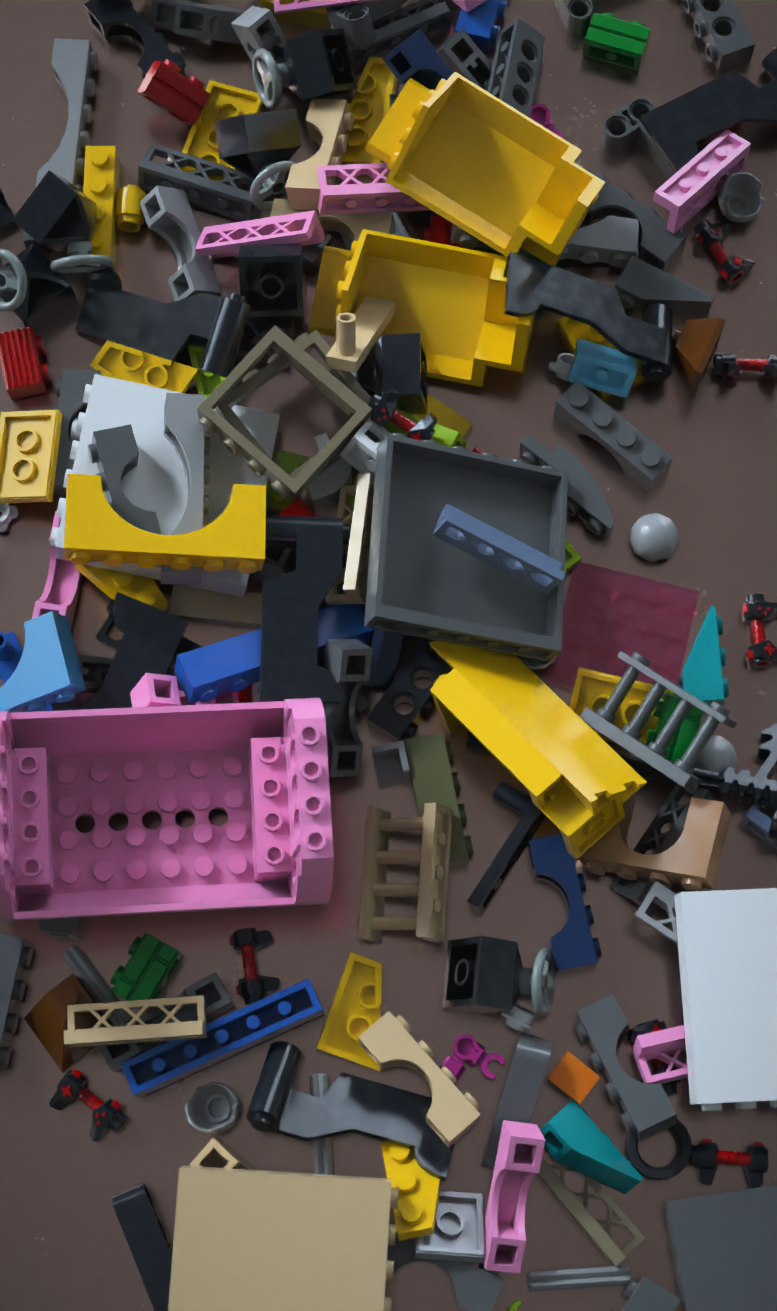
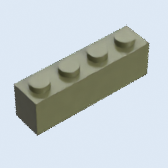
[404,732,474,869]

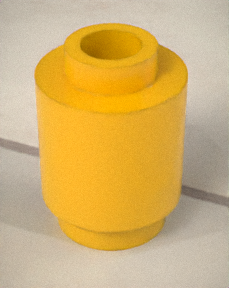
[115,184,147,232]

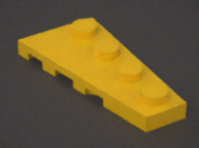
[341,57,398,165]

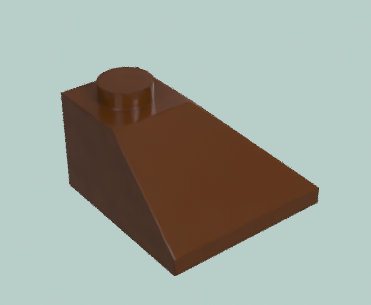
[672,318,726,398]
[24,973,114,1073]

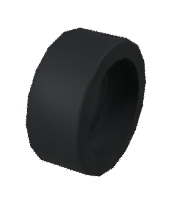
[625,1119,692,1180]

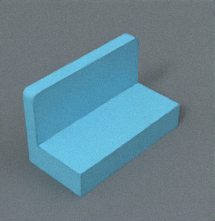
[567,338,637,398]

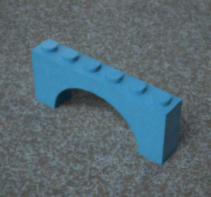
[0,611,86,713]

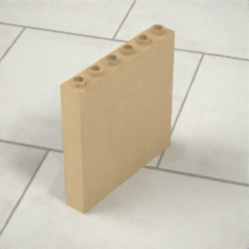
[168,1166,398,1311]

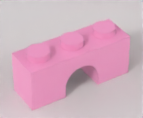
[130,673,239,708]

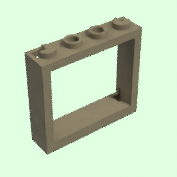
[197,325,372,501]
[215,330,373,500]

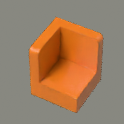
[548,1051,601,1105]

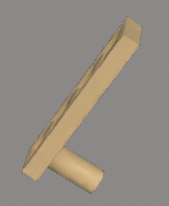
[326,296,396,373]
[169,585,262,628]

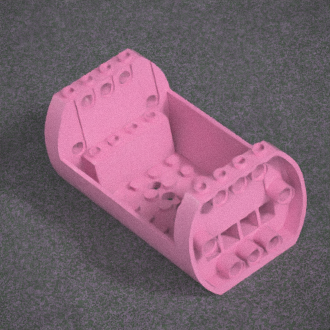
[0,698,334,922]

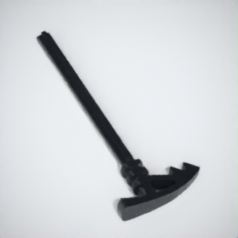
[466,723,777,839]

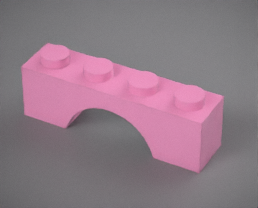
[32,511,83,629]
[483,1120,545,1274]

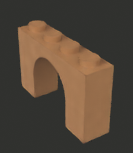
[578,795,731,891]

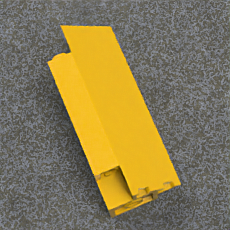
[365,72,605,267]
[309,229,535,387]
[429,641,647,860]

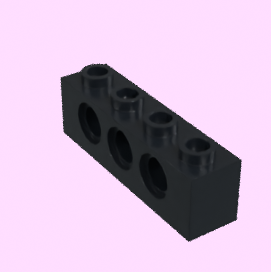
[367,638,453,742]

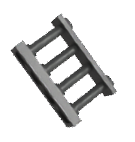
[580,651,737,791]

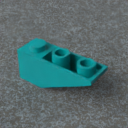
[679,606,729,705]
[540,1099,644,1194]

